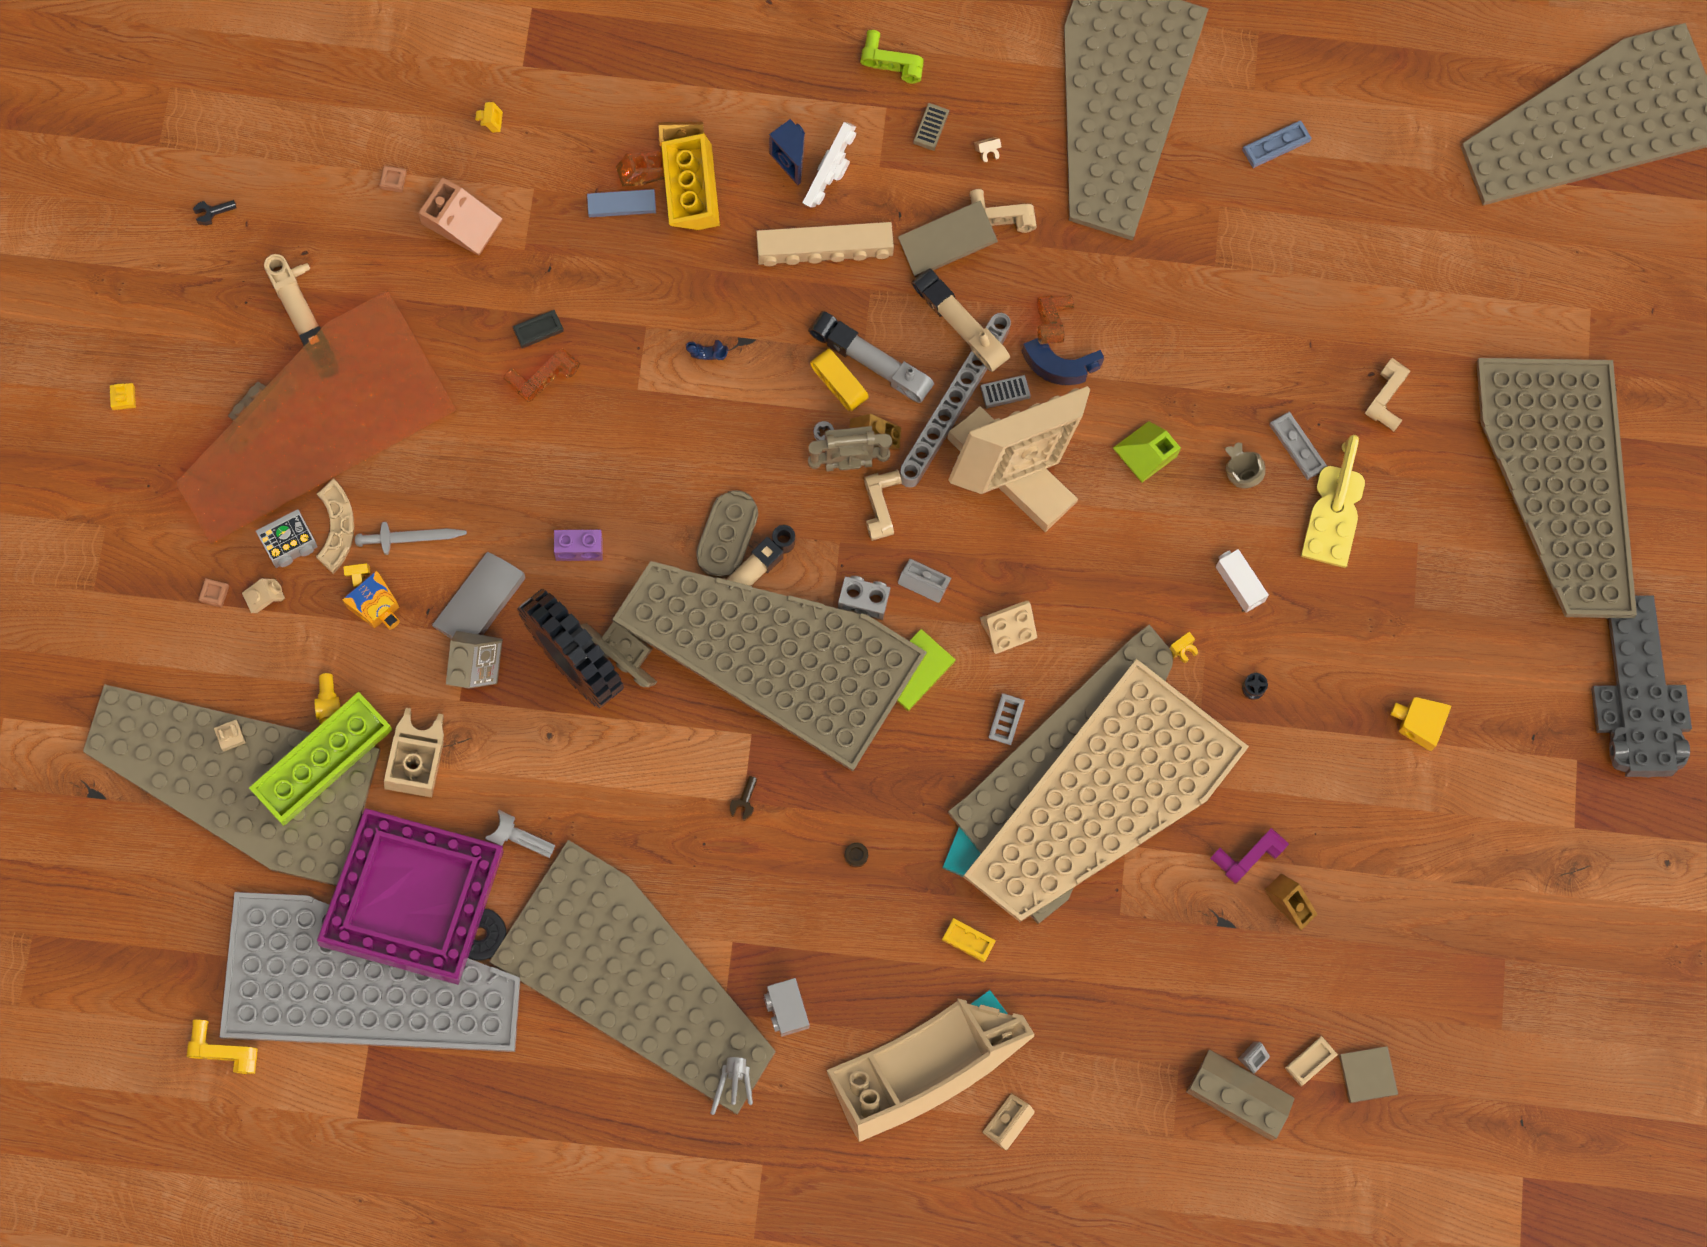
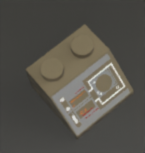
[446,631,503,688]

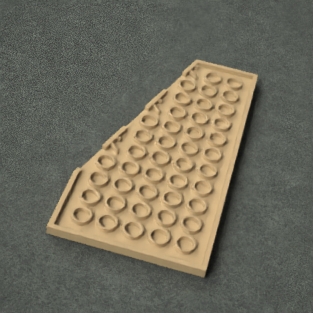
[963,659,1249,922]

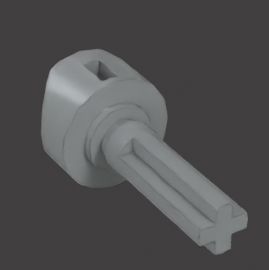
[485,810,555,858]

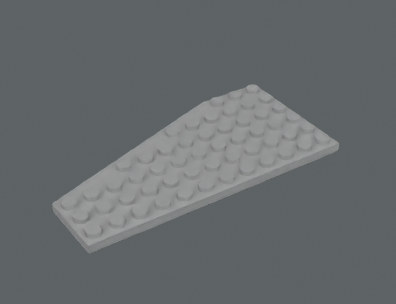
[220,892,520,1052]

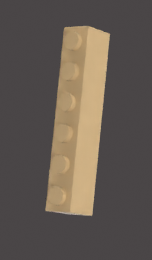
[757,222,894,266]

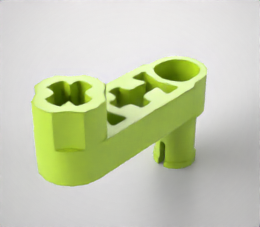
[860,30,924,84]

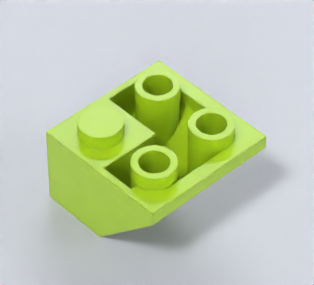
[1113,421,1181,483]

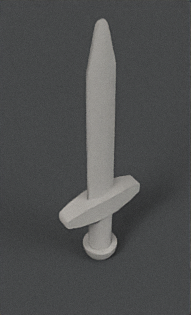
[355,522,467,555]

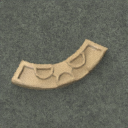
[316,478,354,574]

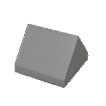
[1238,1042,1270,1074]

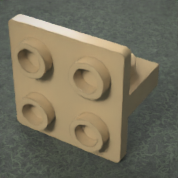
[980,601,1037,654]

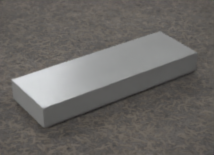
[1270,411,1328,480]

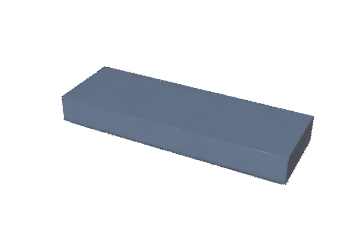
[1242,120,1312,168]
[587,189,656,217]

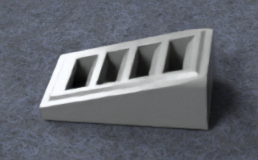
[988,693,1025,745]

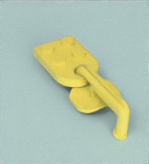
[1300,435,1365,568]

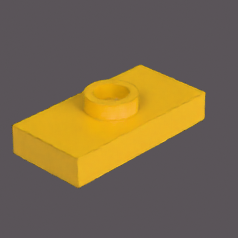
[942,918,996,963]

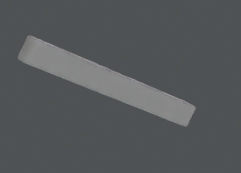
[900,313,1011,488]

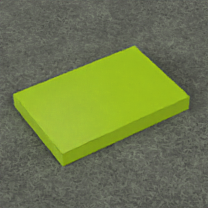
[897,629,956,711]

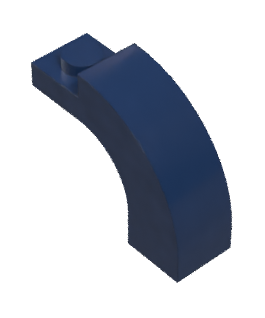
[1022,335,1104,385]

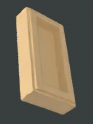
[1285,1036,1338,1087]

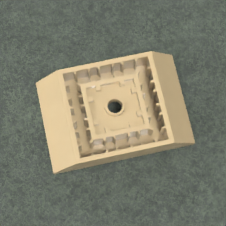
[948,386,1090,494]

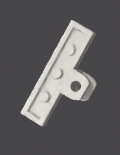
[803,122,856,207]

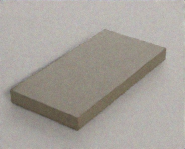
[898,200,998,278]

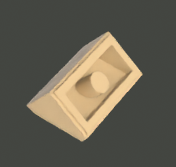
[982,1093,1034,1150]

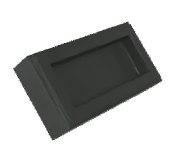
[512,309,564,349]

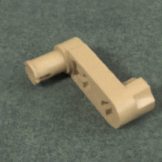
[970,189,1037,233]
[1365,358,1410,432]
[864,469,902,541]

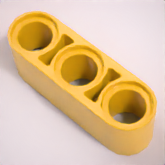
[810,349,869,412]

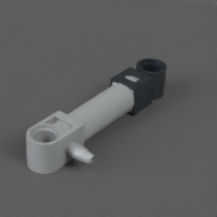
[808,311,934,403]

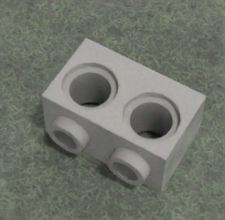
[838,576,890,620]

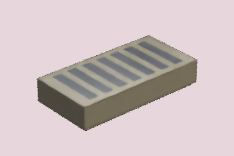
[914,103,949,151]

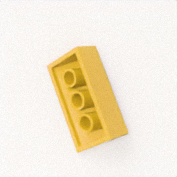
[661,133,720,230]

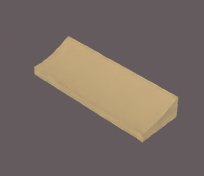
[947,406,1078,532]

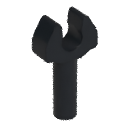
[193,200,237,226]

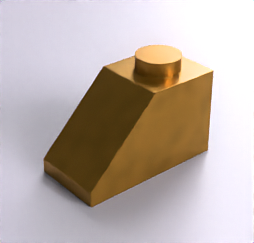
[1265,873,1318,930]

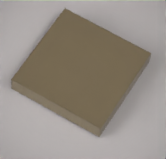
[1339,1046,1398,1103]

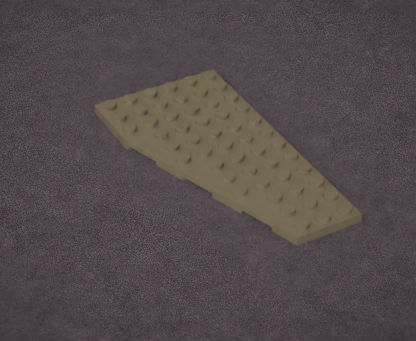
[1064,0,1208,241]
[1461,23,1707,205]

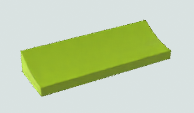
[249,692,392,827]

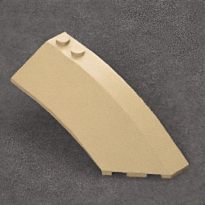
[827,998,1034,1142]

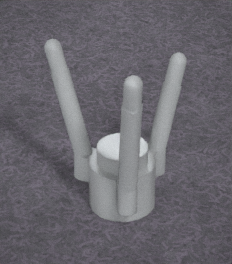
[710,1057,753,1115]

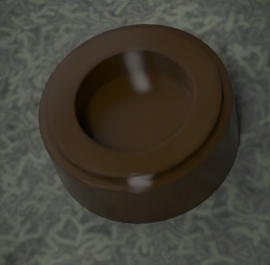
[844,843,868,868]

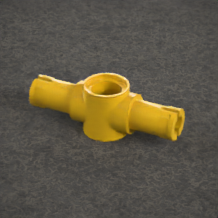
[315,673,340,724]

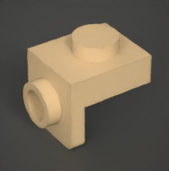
[242,578,285,613]

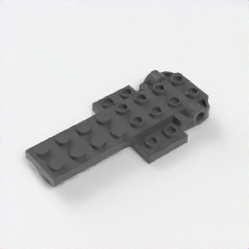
[1591,595,1692,778]

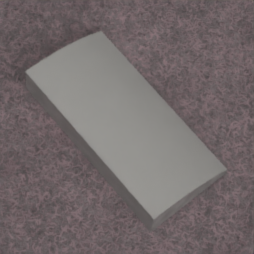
[432,552,525,639]

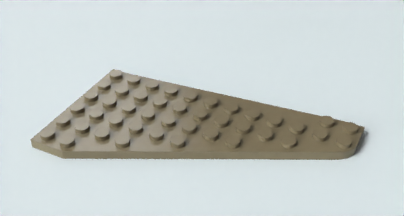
[948,624,1173,924]

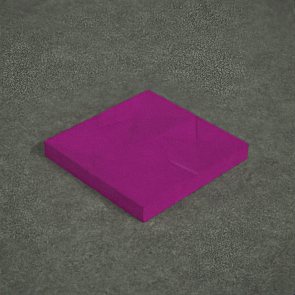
[317,808,504,985]

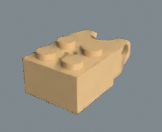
[384,708,444,798]

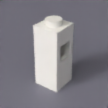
[1216,549,1269,613]

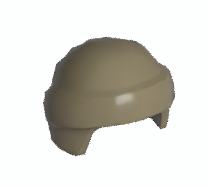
[1225,442,1265,489]

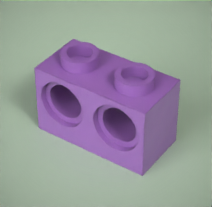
[554,530,603,561]

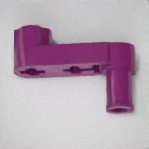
[1210,828,1289,884]

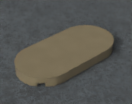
[697,490,758,578]

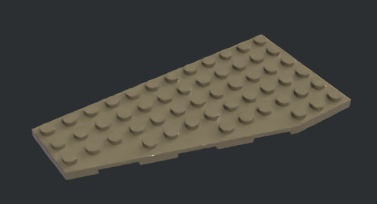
[1476,358,1637,618]
[612,561,927,771]
[83,684,381,886]
[490,840,776,1115]

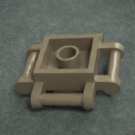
[808,426,892,472]

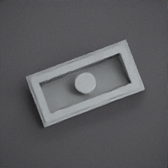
[898,559,951,603]

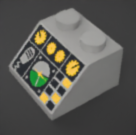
[256,509,318,568]

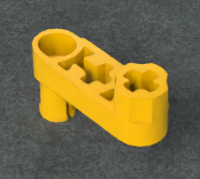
[186,1020,258,1074]

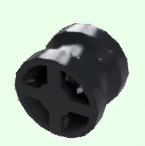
[1242,673,1268,700]

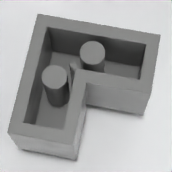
[764,978,810,1037]

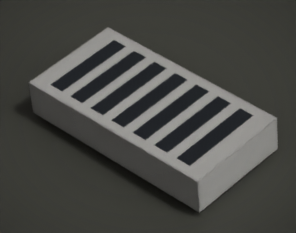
[980,375,1031,409]

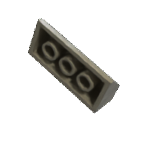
[1186,1050,1295,1141]

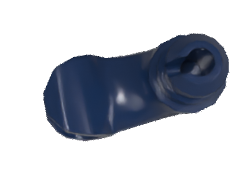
[686,340,728,360]

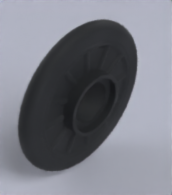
[468,908,506,960]

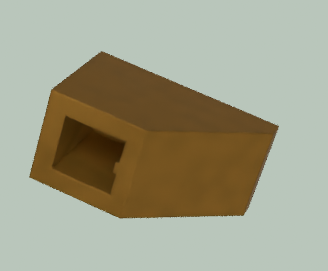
[850,414,901,450]

